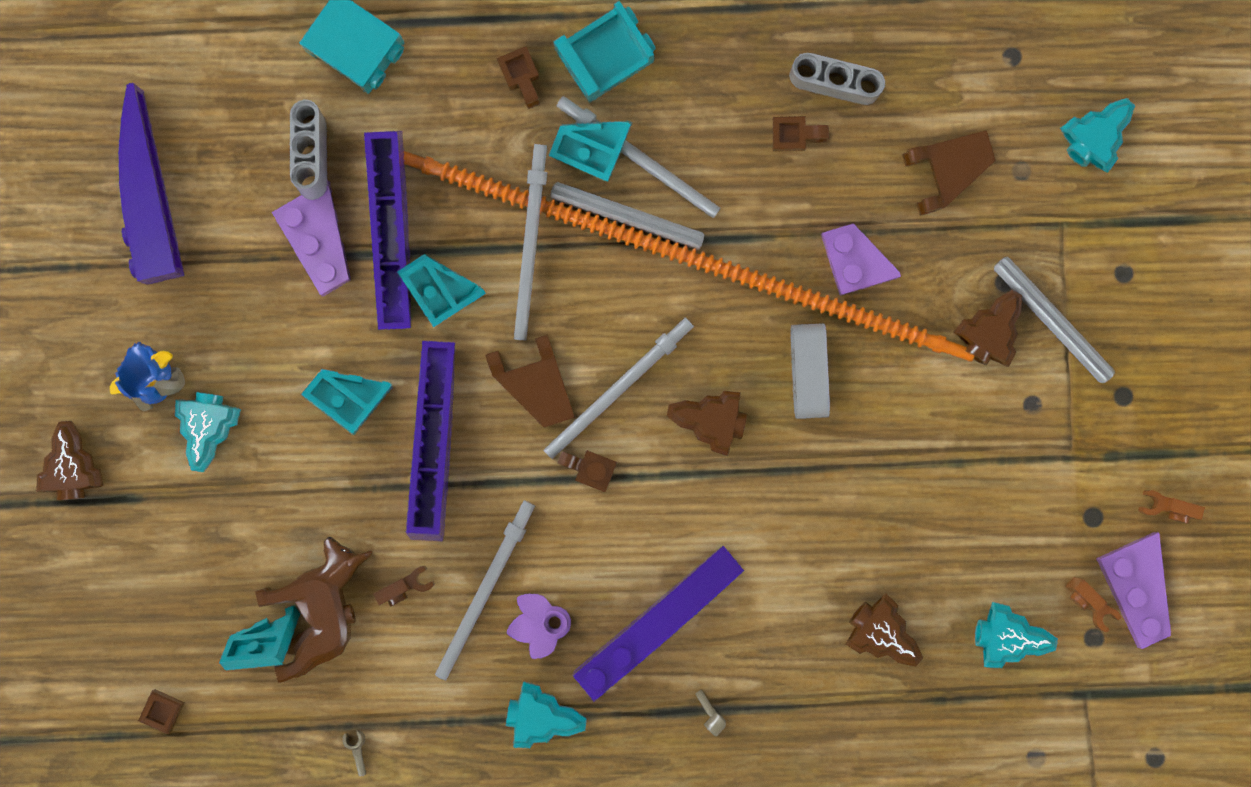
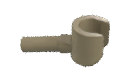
[695,689,726,736]
[342,730,366,776]

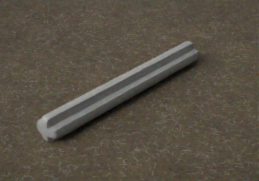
[550,182,704,250]
[994,257,1115,383]

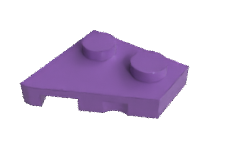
[821,224,901,296]

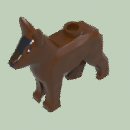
[255,537,372,683]

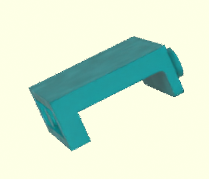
[299,0,404,94]
[553,1,656,103]

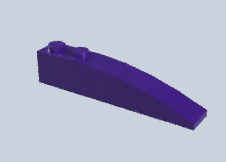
[118,83,185,285]
[364,131,411,330]
[406,341,455,542]
[573,546,744,701]

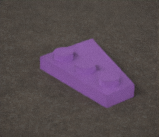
[272,180,351,297]
[1096,532,1171,649]

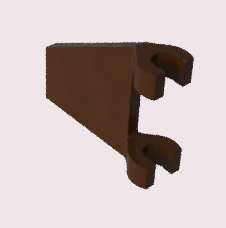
[902,130,996,216]
[485,334,575,428]

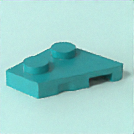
[549,121,633,182]
[397,254,486,327]
[301,369,393,436]
[219,606,301,670]

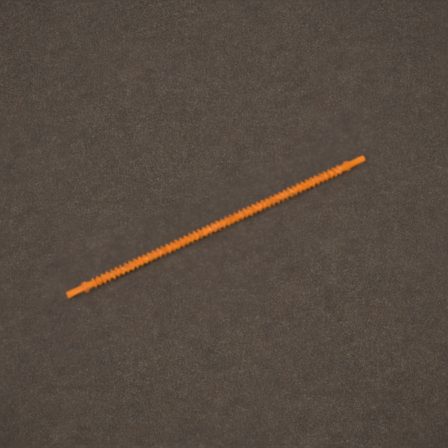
[404,151,974,362]

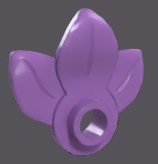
[507,593,571,659]

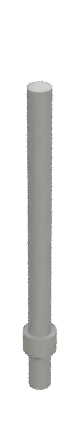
[557,96,720,218]
[514,144,548,340]
[544,318,694,459]
[435,500,535,680]

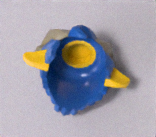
[109,342,185,411]

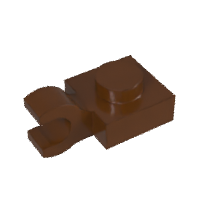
[497,46,540,109]
[773,116,829,151]
[557,450,617,492]
[373,566,435,607]

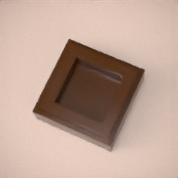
[138,689,185,734]

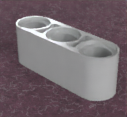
[789,53,885,105]
[290,99,327,200]
[791,323,830,419]

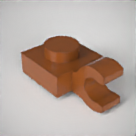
[1138,490,1205,524]
[1066,577,1121,633]

